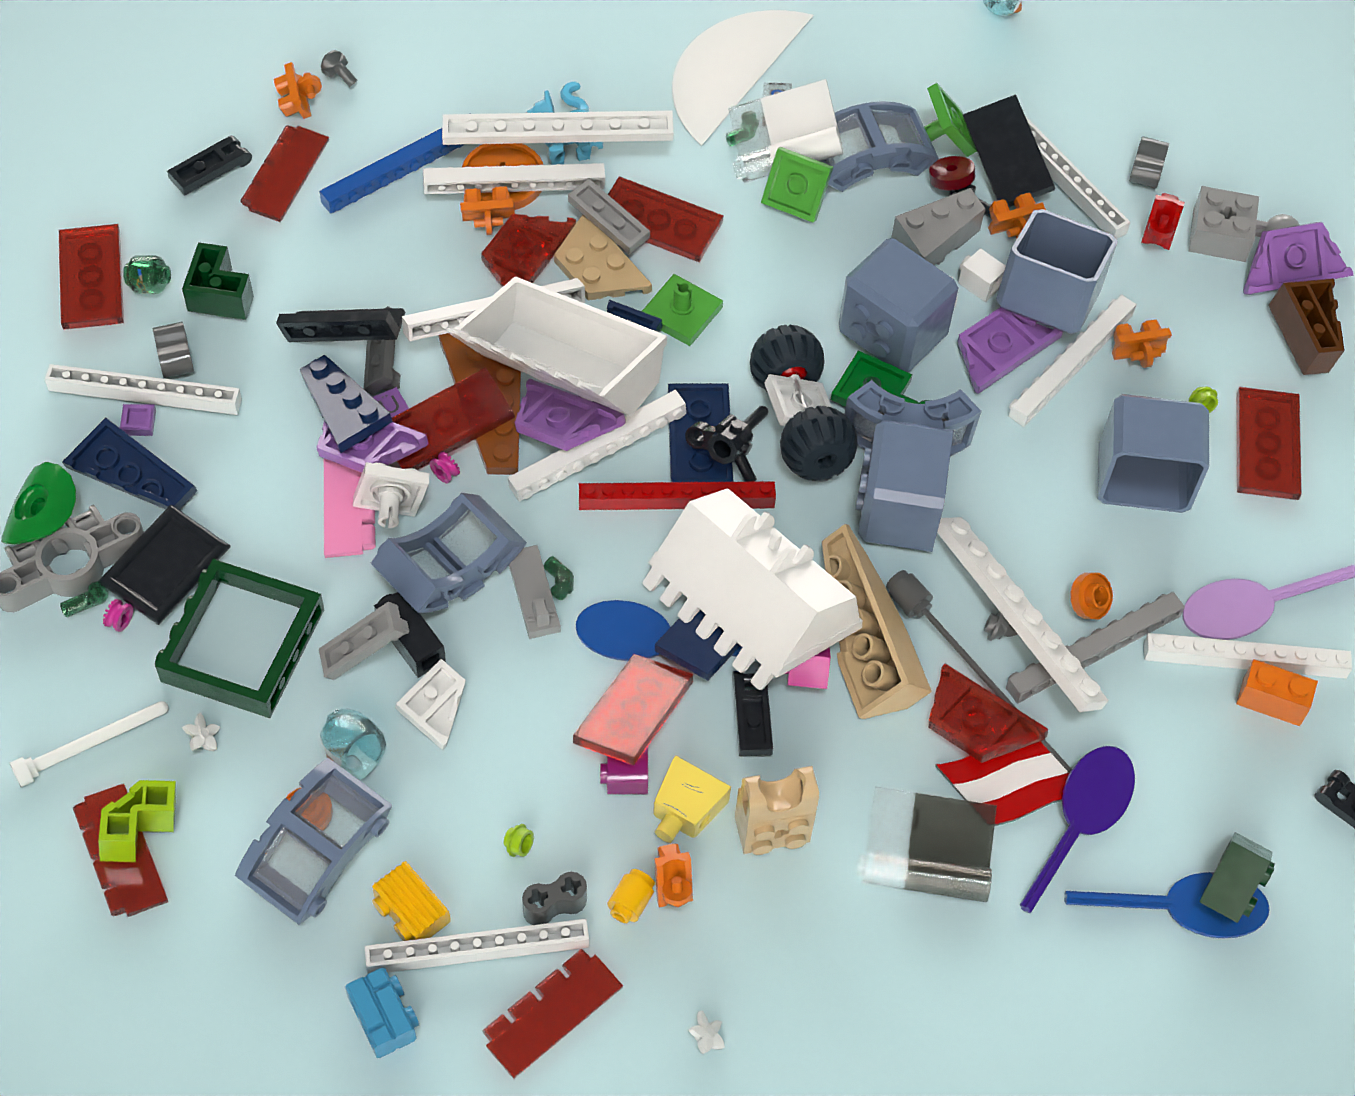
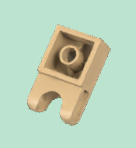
[735,766,819,855]

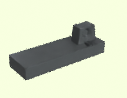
[363,306,401,395]

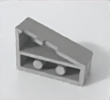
[891,188,985,265]

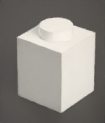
[958,248,1006,302]

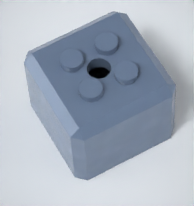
[996,209,1118,334]
[839,238,959,372]
[1098,394,1209,513]
[855,420,953,552]

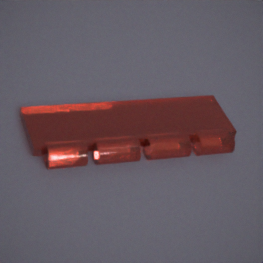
[240,125,329,222]
[73,783,168,917]
[482,949,623,1079]

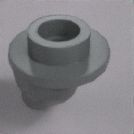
[321,50,358,88]
[984,611,1018,641]

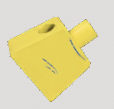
[653,755,731,843]

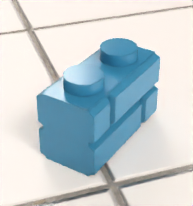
[345,968,419,1058]

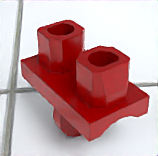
[1141,193,1185,250]

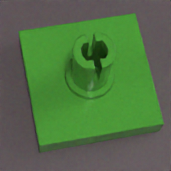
[924,83,977,157]
[761,147,834,223]
[642,274,723,346]

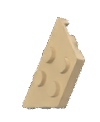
[554,214,652,300]

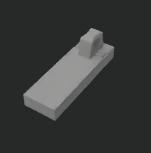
[568,178,650,254]
[509,545,561,639]
[319,602,409,680]

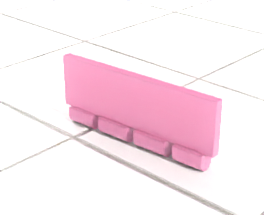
[324,458,376,558]

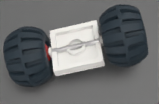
[750,324,858,481]

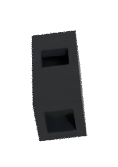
[374,592,446,678]

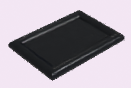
[98,504,231,625]

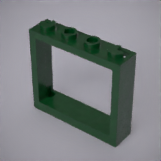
[155,559,324,718]

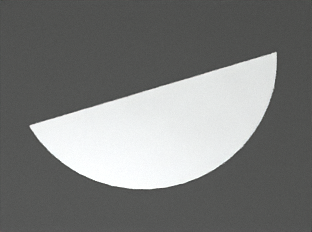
[672,10,814,146]

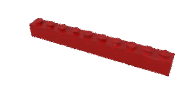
[579,481,776,510]

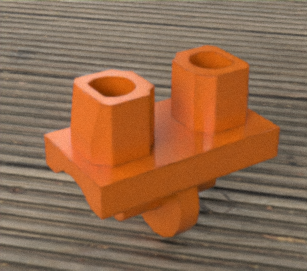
[274,62,322,119]
[460,186,515,235]
[988,193,1046,238]
[1112,319,1172,368]
[654,843,693,907]

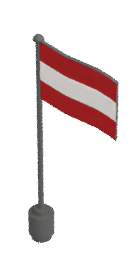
[886,570,1072,826]

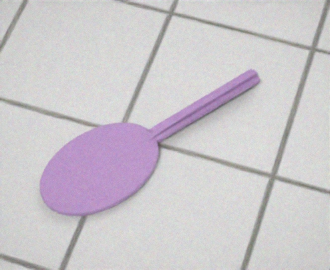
[1182,565,1355,640]

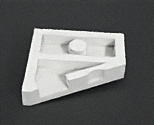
[395,659,466,750]

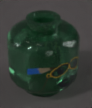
[123,255,171,294]

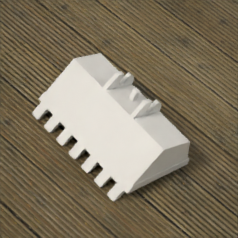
[446,277,667,417]
[642,488,863,690]

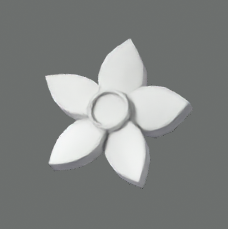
[182,712,220,751]
[689,1010,725,1054]

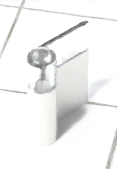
[728,79,844,183]

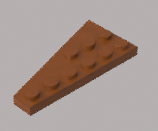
[438,333,521,475]

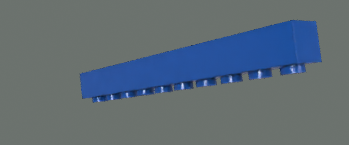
[319,113,471,214]

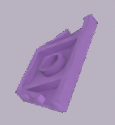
[1243,222,1354,294]
[957,307,1063,394]
[515,379,626,451]
[316,420,429,473]

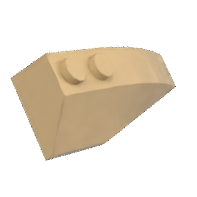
[822,524,932,719]

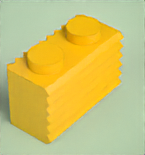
[372,861,451,941]

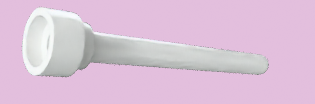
[10,701,169,787]

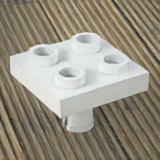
[353,462,430,528]

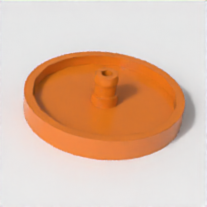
[462,143,544,210]

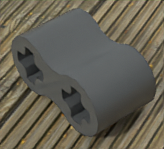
[1129,136,1170,188]
[152,322,194,378]
[522,872,587,925]

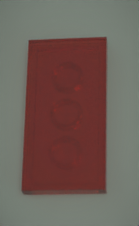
[608,176,724,263]
[59,224,124,330]
[392,367,515,470]
[1236,387,1302,500]
[573,654,693,765]

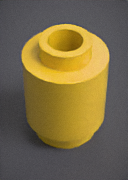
[607,869,655,924]

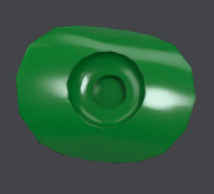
[1,462,76,544]

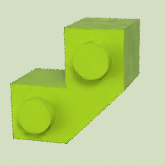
[99,780,176,862]

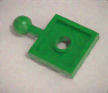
[830,350,931,415]

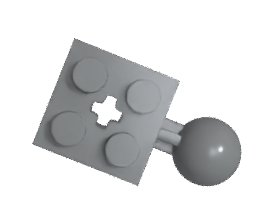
[1188,186,1300,262]

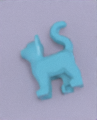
[526,82,603,165]

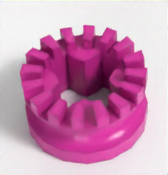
[429,452,460,483]
[103,599,133,632]

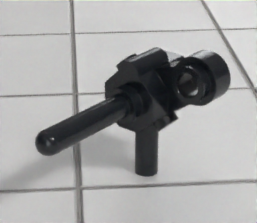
[685,406,769,482]

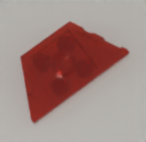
[481,214,576,287]
[928,663,1048,763]

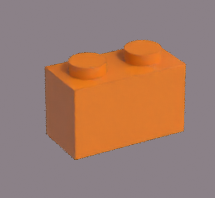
[1236,659,1318,726]

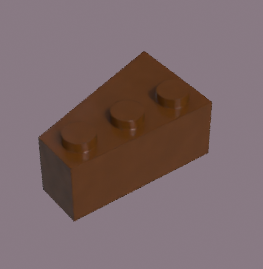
[1269,278,1345,375]

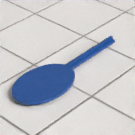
[576,600,756,661]
[1064,872,1270,938]

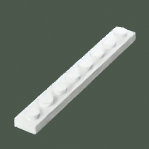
[442,110,674,145]
[937,517,1109,712]

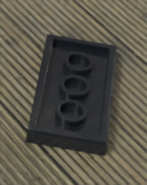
[963,94,1055,207]

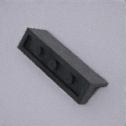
[276,308,406,342]

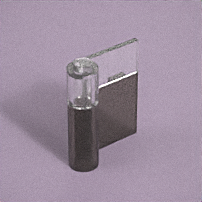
[857,786,997,903]

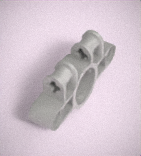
[0,504,144,612]

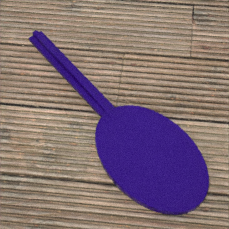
[1020,746,1135,913]

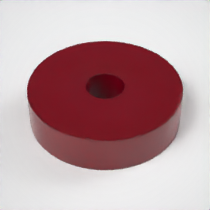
[929,156,976,190]

